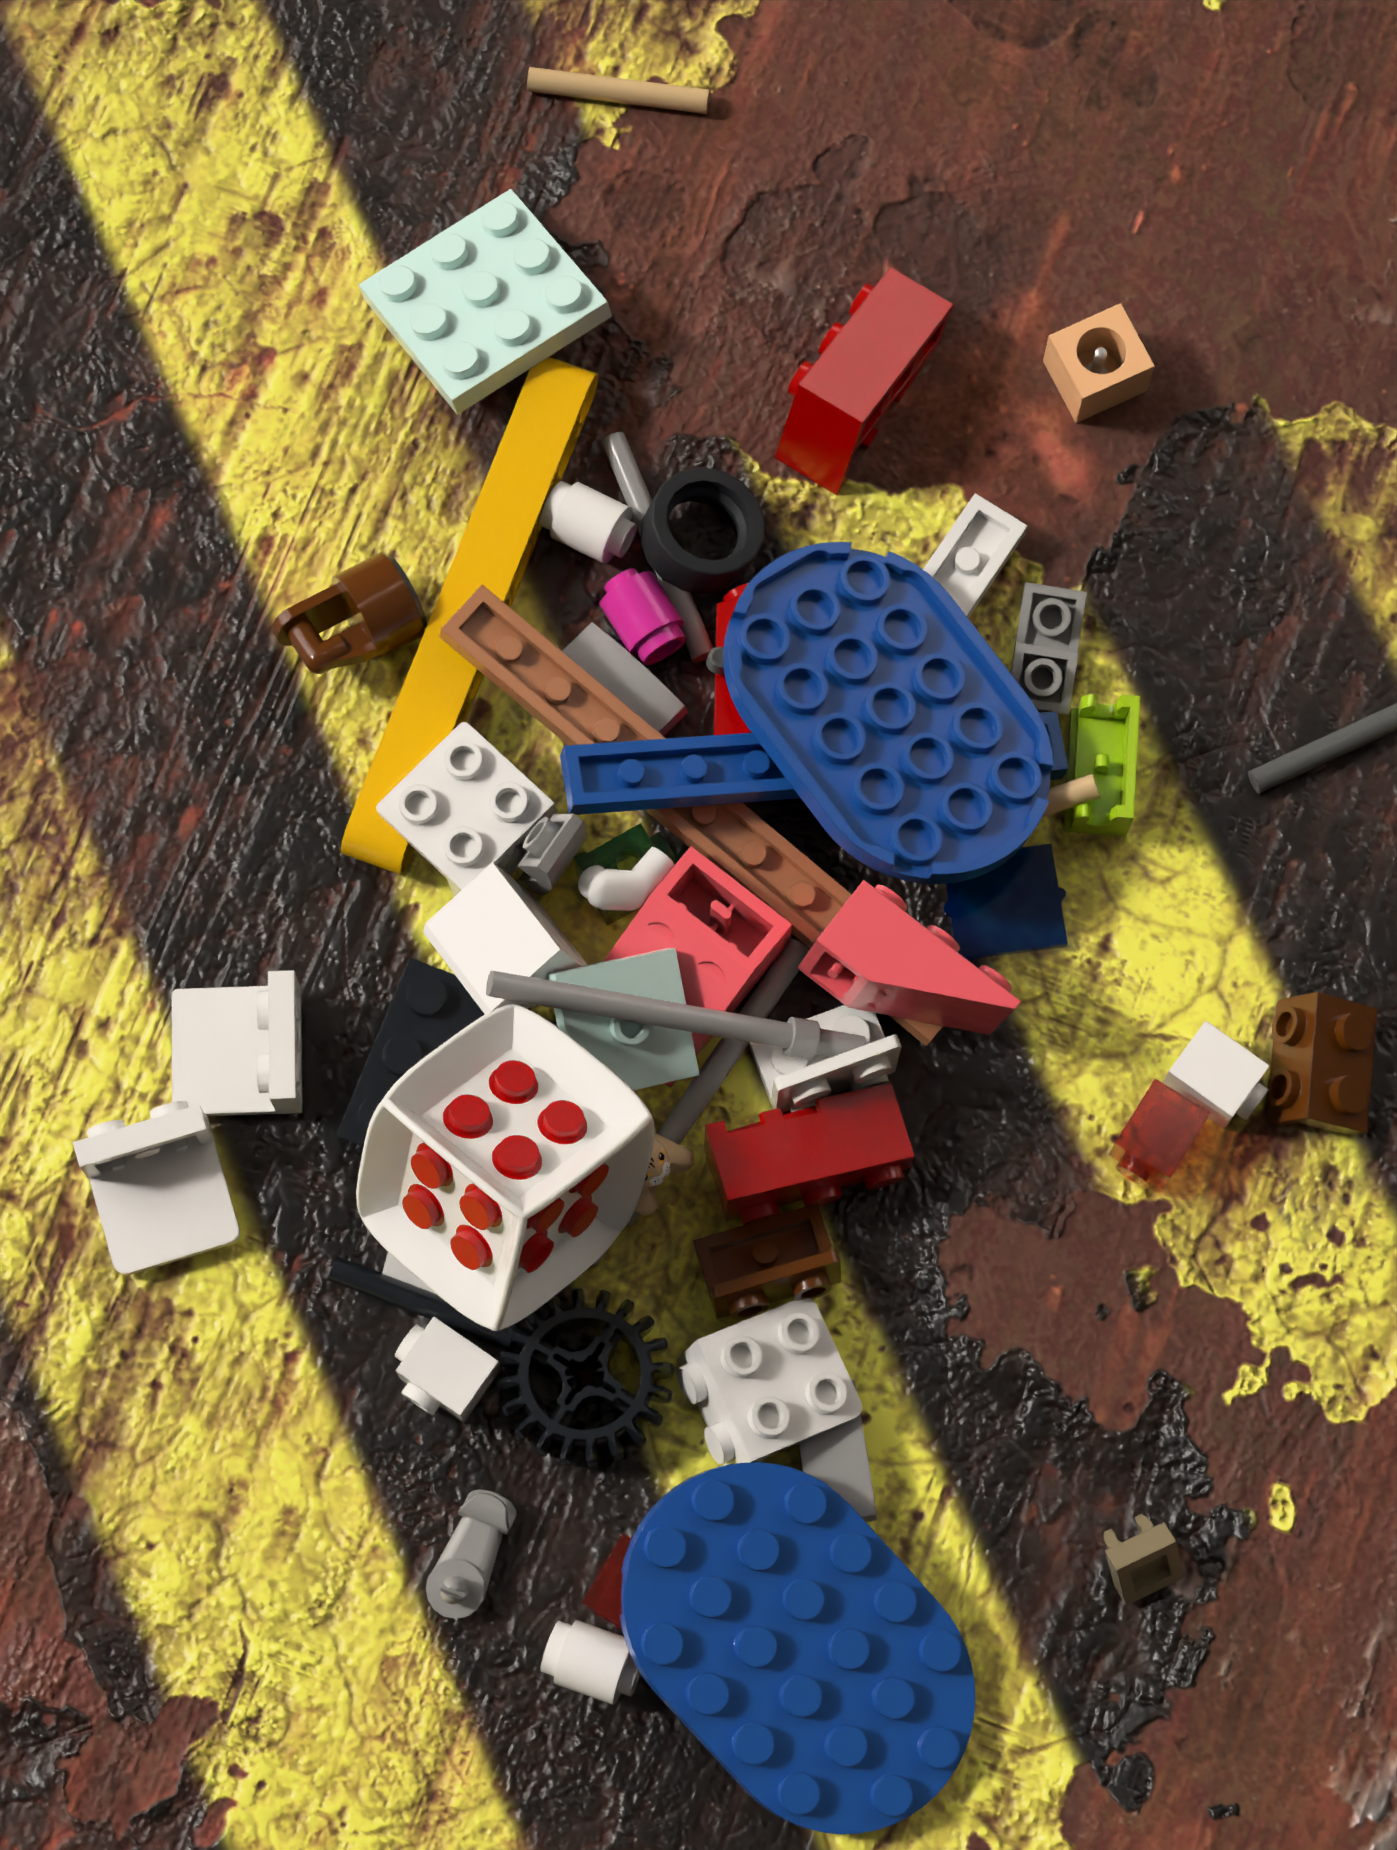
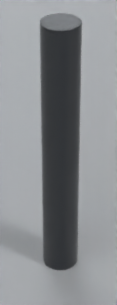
[328,1256,519,1350]

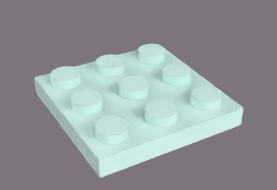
[358,189,612,415]

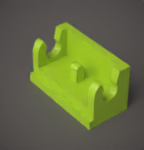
[1063,694,1140,836]

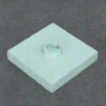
[548,948,699,1090]

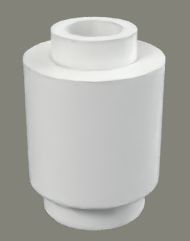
[540,481,637,564]
[540,1620,641,1705]

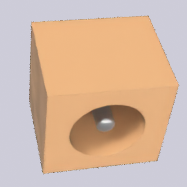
[1043,303,1155,423]

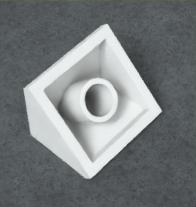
[423,862,588,1014]

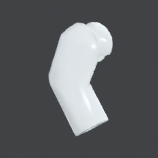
[578,847,675,911]

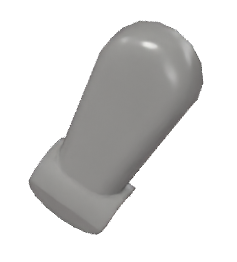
[426,1489,517,1619]

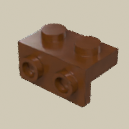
[1266,992,1377,1136]
[693,1203,841,1320]

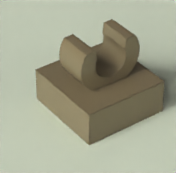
[1104,1514,1185,1606]

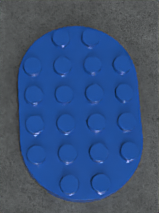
[723,542,1054,884]
[619,1462,975,1834]

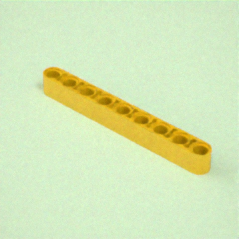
[341,357,598,875]

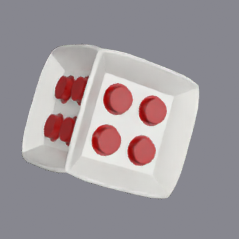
[356,1004,655,1331]

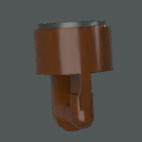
[272,552,427,674]

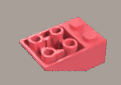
[603,846,792,1088]
[797,880,1021,1035]

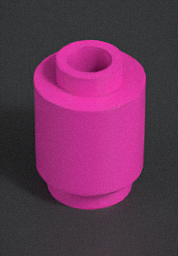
[600,568,686,665]

